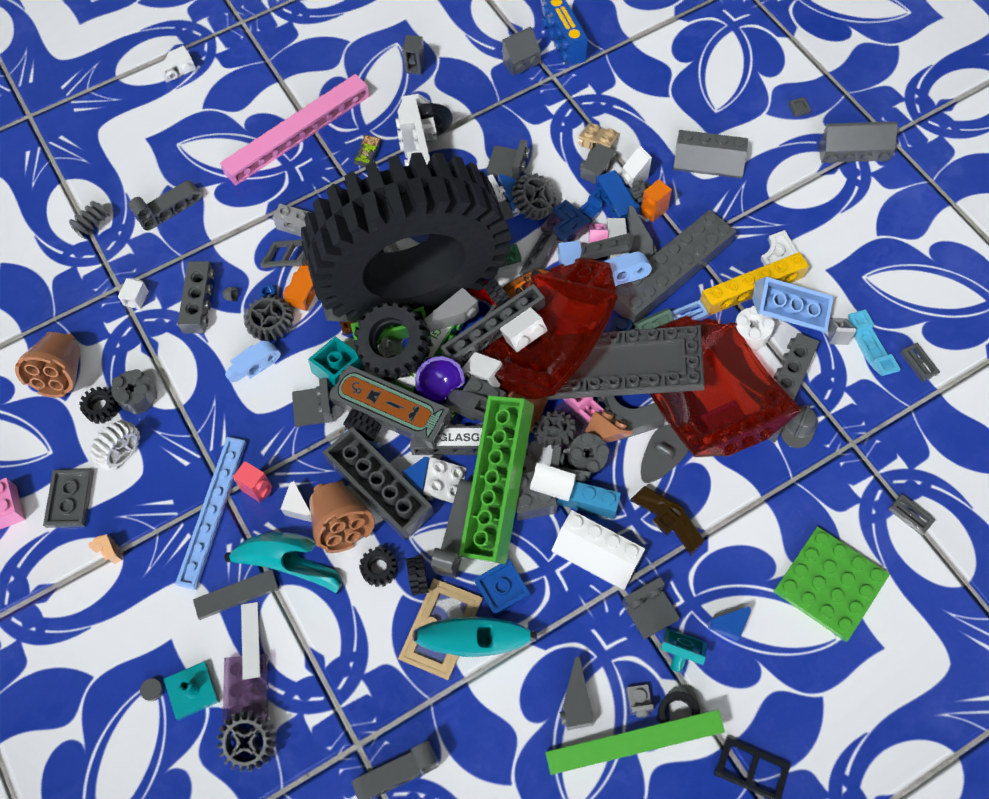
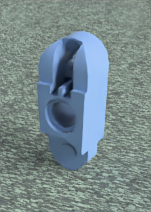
[593,252,652,286]
[225,341,281,382]

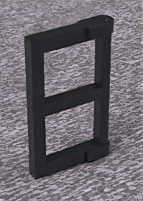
[714,737,791,799]

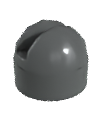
[222,287,238,302]

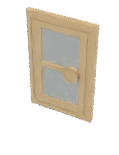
[398,578,483,680]

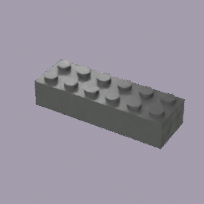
[322,427,434,541]

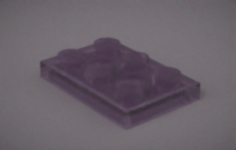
[223,654,268,725]

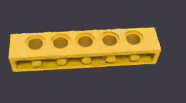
[700,252,809,316]

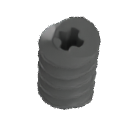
[69,201,110,239]

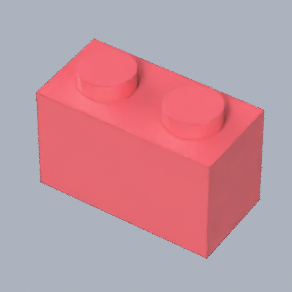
[233,461,272,503]

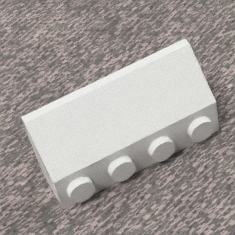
[552,510,645,591]

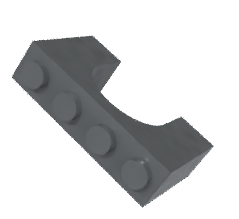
[598,396,665,440]

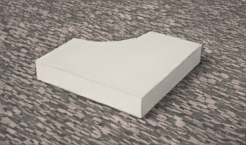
[761,230,798,266]

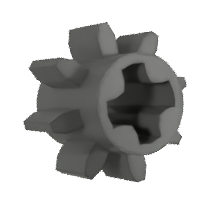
[630,179,650,203]

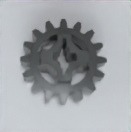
[533,410,576,449]

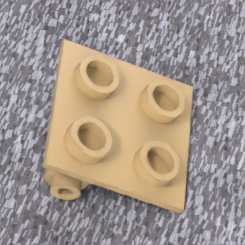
[578,123,620,149]

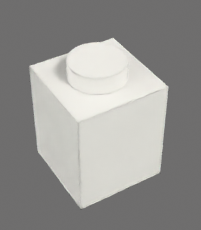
[118,278,149,309]

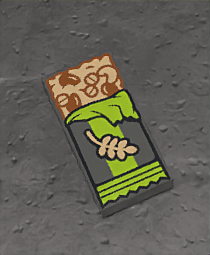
[353,135,382,167]

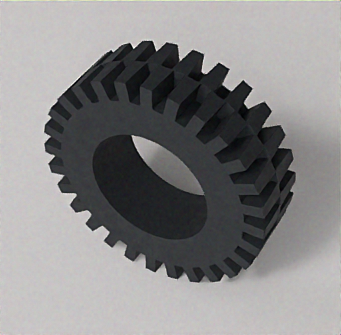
[301,152,511,322]

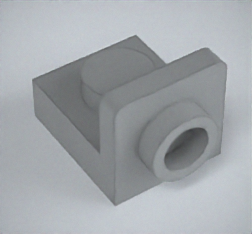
[626,685,654,718]

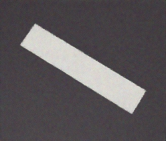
[241,602,260,680]

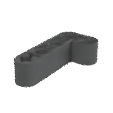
[128,180,202,231]
[351,741,440,799]

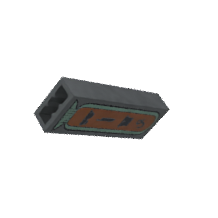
[329,365,452,449]

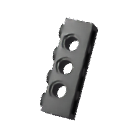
[178,261,215,333]

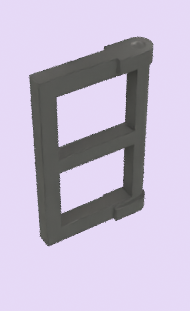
[261,239,307,268]

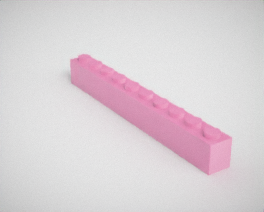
[220,74,370,186]

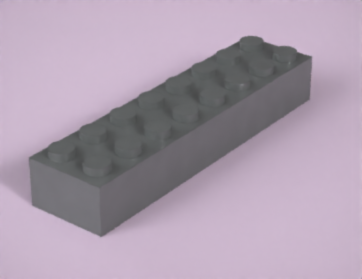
[607,210,736,327]

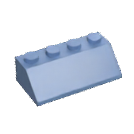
[752,277,834,333]

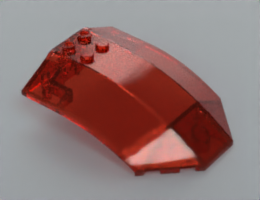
[482,257,618,400]
[650,316,801,457]

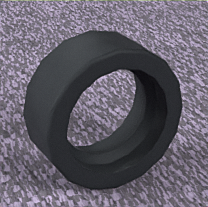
[657,692,701,723]

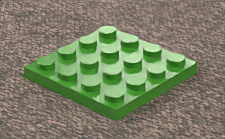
[773,526,890,642]

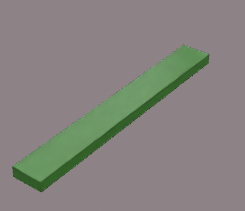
[545,709,725,775]

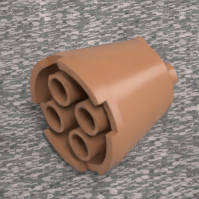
[15,332,80,398]
[309,481,375,553]

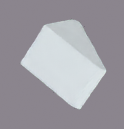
[281,481,312,522]

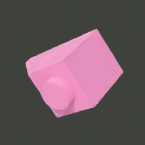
[588,224,608,243]

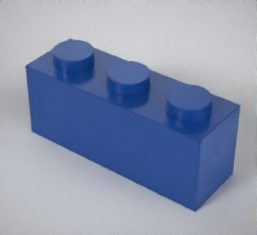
[595,170,640,224]

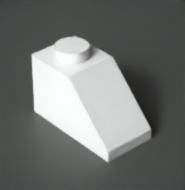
[621,146,652,188]

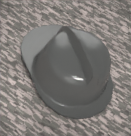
[781,405,818,448]

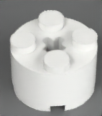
[732,306,775,351]

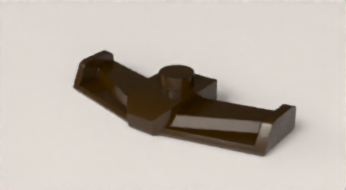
[630,486,705,556]

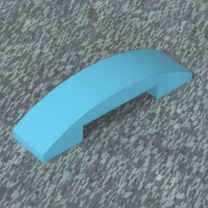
[848,309,901,376]

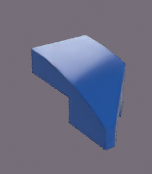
[578,189,602,223]

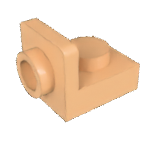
[88,534,122,564]

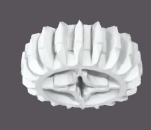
[90,419,141,470]

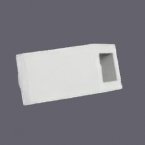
[160,45,196,83]

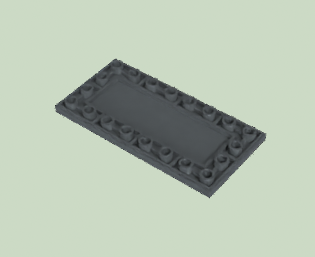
[546,325,704,400]

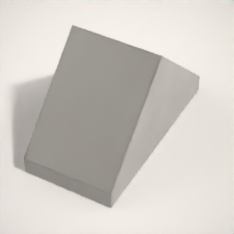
[828,318,856,345]

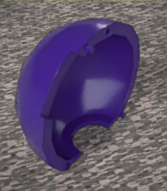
[415,355,465,404]

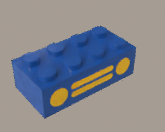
[541,0,588,67]

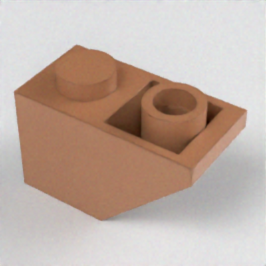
[585,410,633,442]

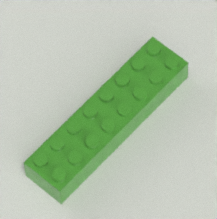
[459,396,534,565]

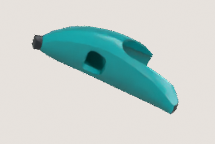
[224,532,342,594]
[412,616,537,657]

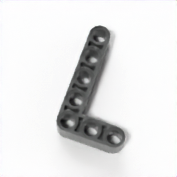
[431,479,472,579]

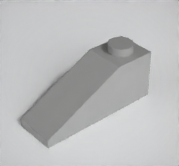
[423,288,479,332]

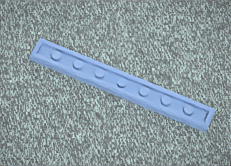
[175,437,247,590]

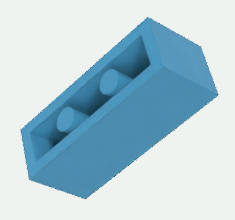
[556,481,621,519]

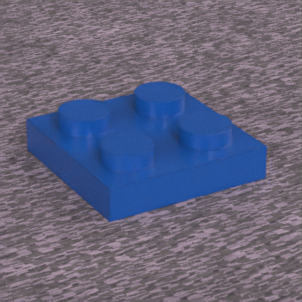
[474,559,530,616]

